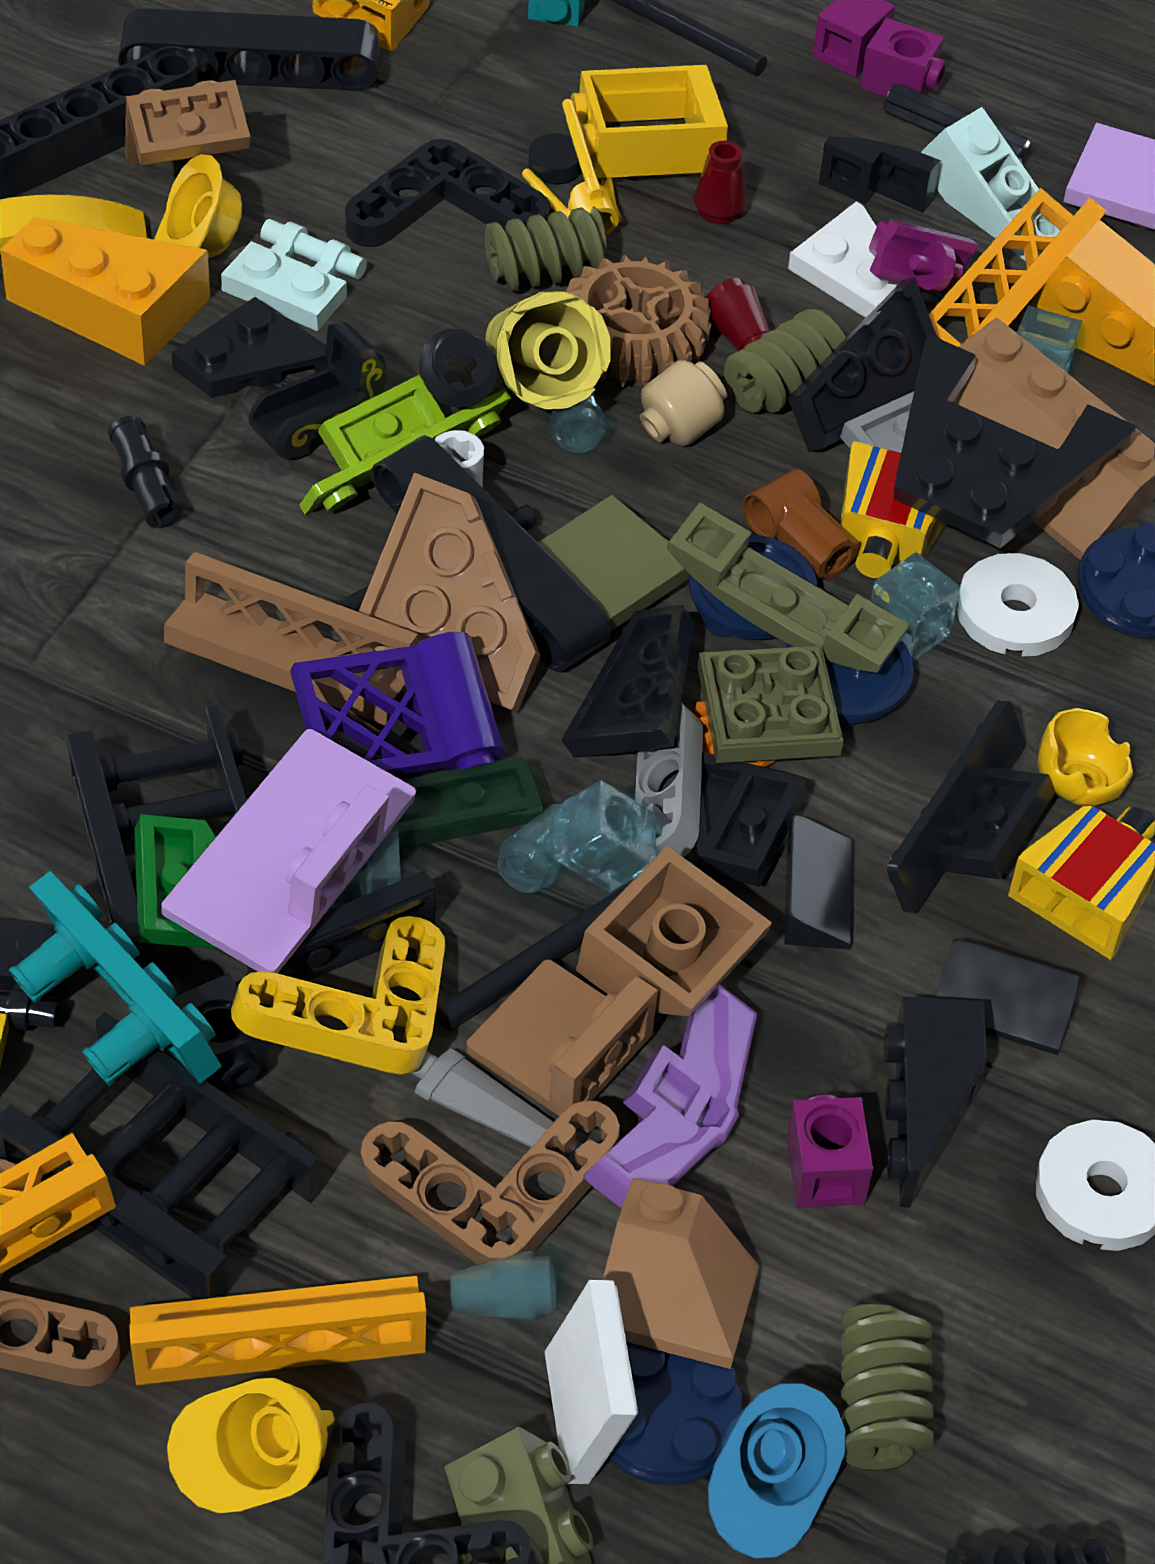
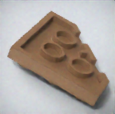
[358,473,541,713]

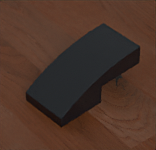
[819,136,940,213]

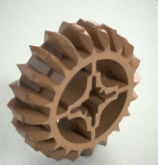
[566,254,711,388]

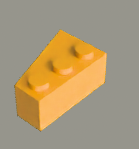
[0,217,210,366]
[1018,219,1155,386]

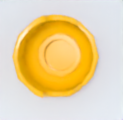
[1037,708,1133,806]

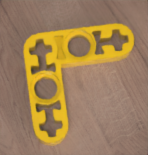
[231,916,445,1074]

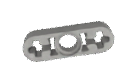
[633,702,703,859]

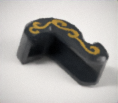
[249,322,387,459]

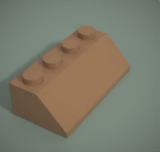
[909,317,1155,560]

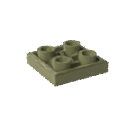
[538,495,690,631]
[698,646,843,763]

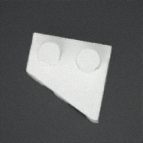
[788,201,900,318]

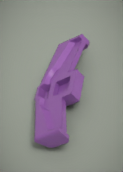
[583,984,757,1208]

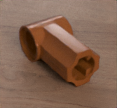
[742,469,859,581]

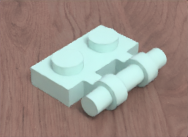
[221,219,367,331]

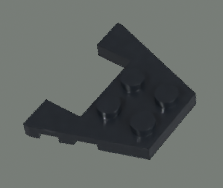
[894,334,1136,548]

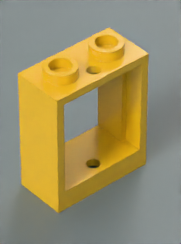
[571,65,728,178]

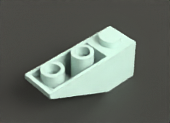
[921,107,1061,261]

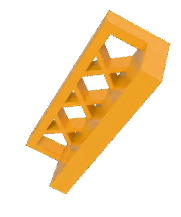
[929,188,1107,347]
[0,1133,116,1274]
[129,1276,426,1385]

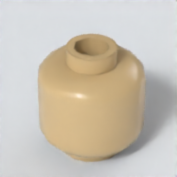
[639,360,727,447]

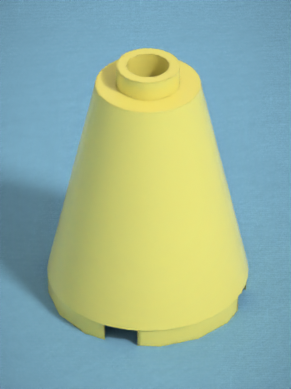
[486,290,611,409]

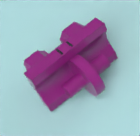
[869,219,978,293]

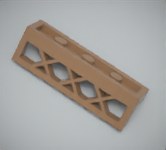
[164,552,418,726]

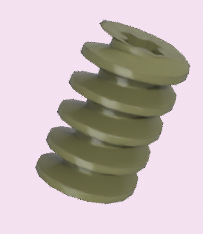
[485,206,607,291]
[724,309,846,413]
[841,1304,934,1471]

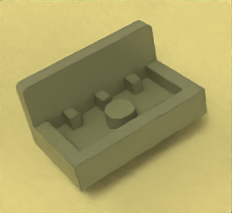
[444,1426,594,1564]

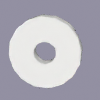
[957,553,1079,657]
[1036,1120,1155,1251]

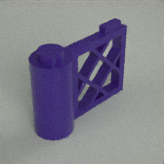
[290,632,505,779]

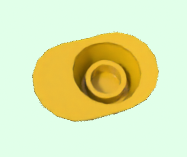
[154,154,242,258]
[167,1378,335,1513]

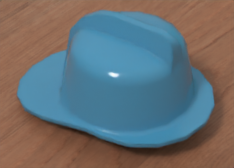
[708,1383,845,1558]

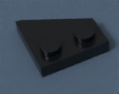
[171,297,328,398]
[696,752,807,887]

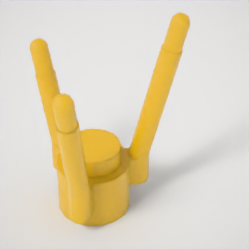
[522,99,622,236]

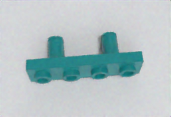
[8,871,222,1087]

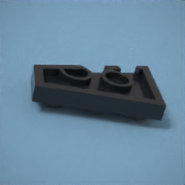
[788,277,937,451]
[561,605,695,757]

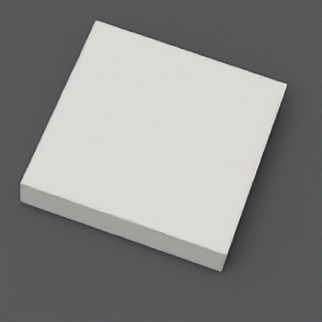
[545,1280,638,1484]

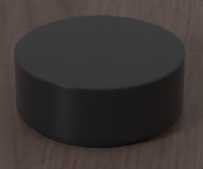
[528,133,581,184]

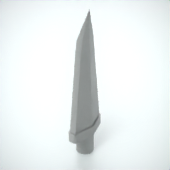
[411,1048,583,1164]

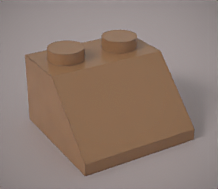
[576,846,772,1017]

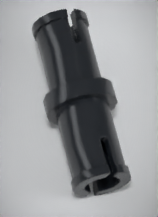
[108,416,183,528]

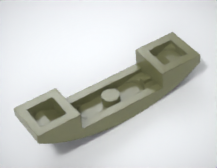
[667,502,910,673]

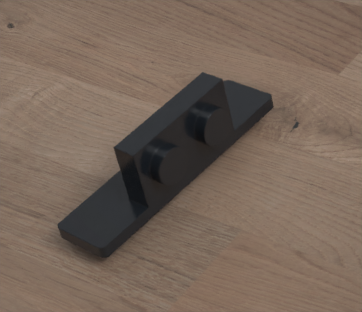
[887,700,1055,913]

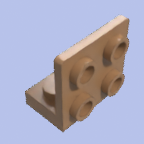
[125,80,250,166]
[466,960,658,1116]

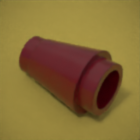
[693,140,747,224]
[706,278,770,351]

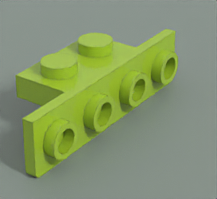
[299,375,511,515]

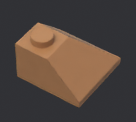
[603,1178,759,1369]

